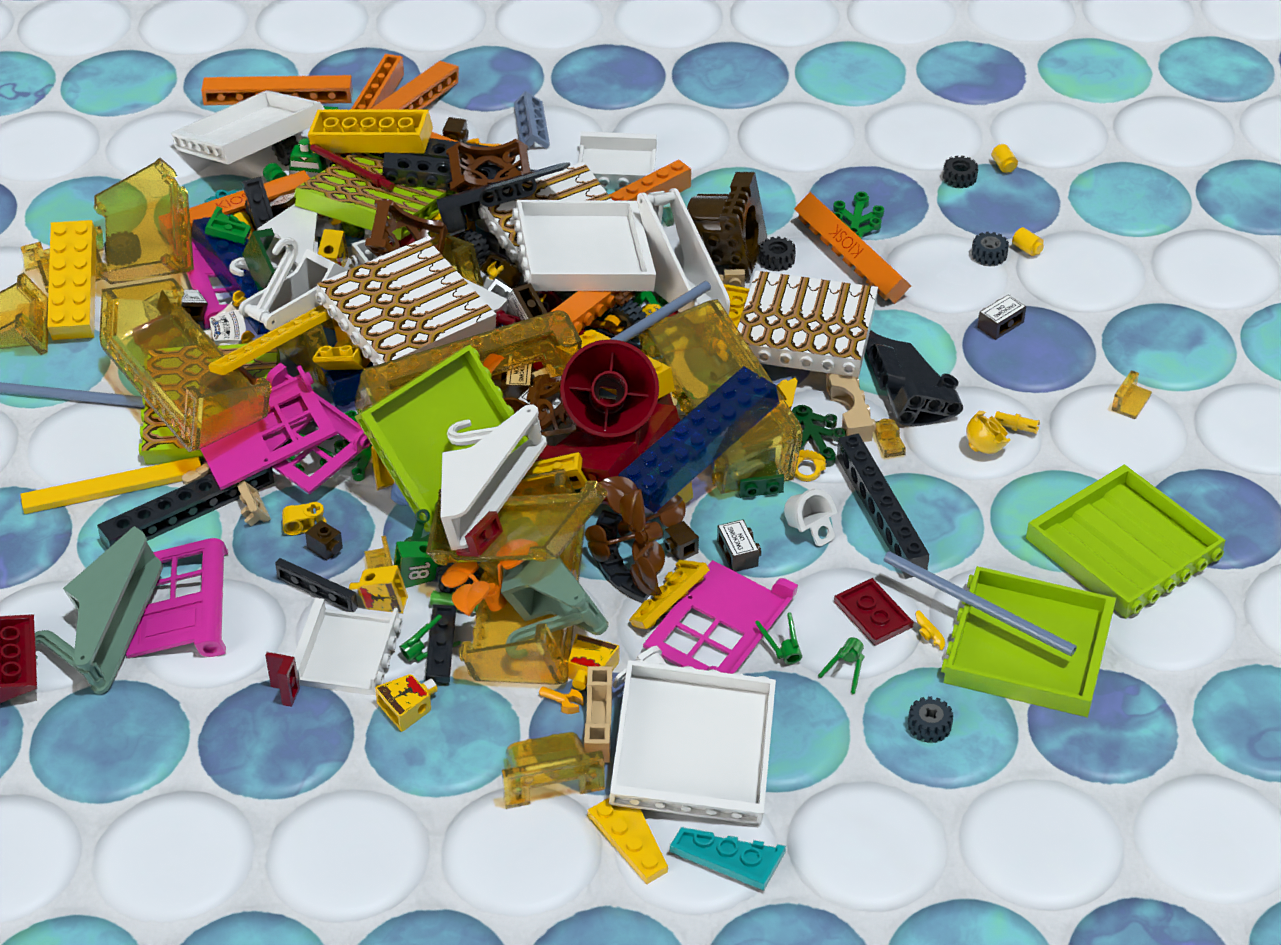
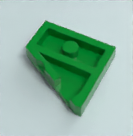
[205,206,251,244]

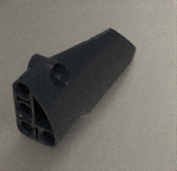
[437,162,570,237]
[866,330,963,426]

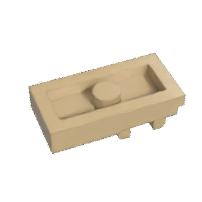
[237,480,271,526]

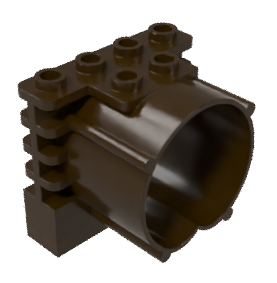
[687,172,767,281]

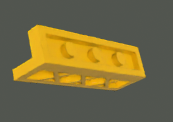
[504,452,588,505]

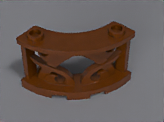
[446,139,530,193]
[365,199,448,257]
[526,374,582,439]

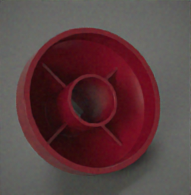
[560,339,659,440]

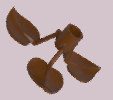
[599,476,686,573]
[585,489,663,596]

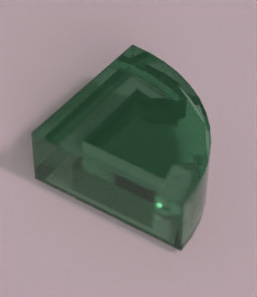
[662,207,674,227]

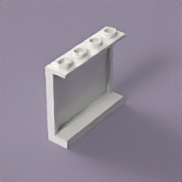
[578,131,657,190]
[293,598,402,696]

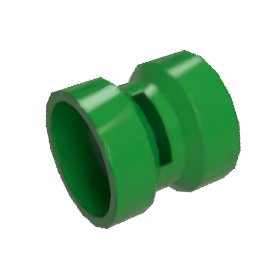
[262,163,288,182]

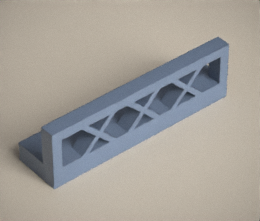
[514,91,550,149]

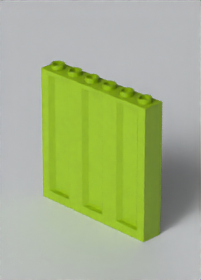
[1026,464,1226,619]

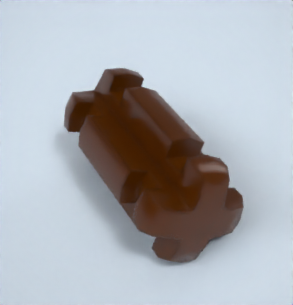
[614,291,636,306]

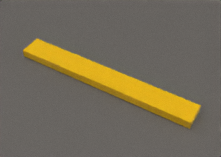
[208,305,331,376]
[20,456,201,514]

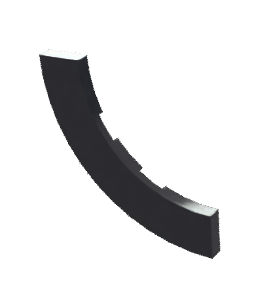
[596,509,650,603]

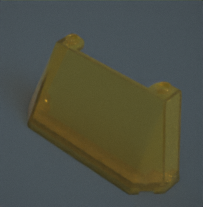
[94,158,194,285]
[426,480,608,565]

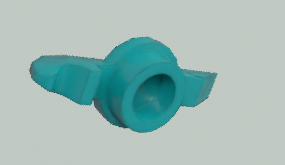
[204,189,239,203]

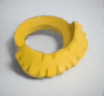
[789,450,827,482]

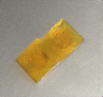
[874,418,906,458]

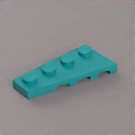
[670,827,786,890]

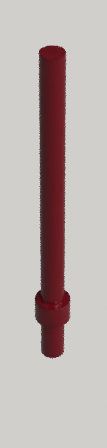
[310,144,395,191]

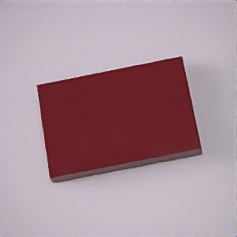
[834,578,914,646]

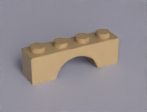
[826,373,876,442]
[584,666,613,762]

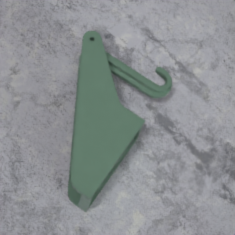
[501,519,609,657]
[35,526,163,694]

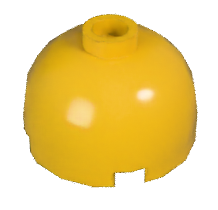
[966,410,1010,454]

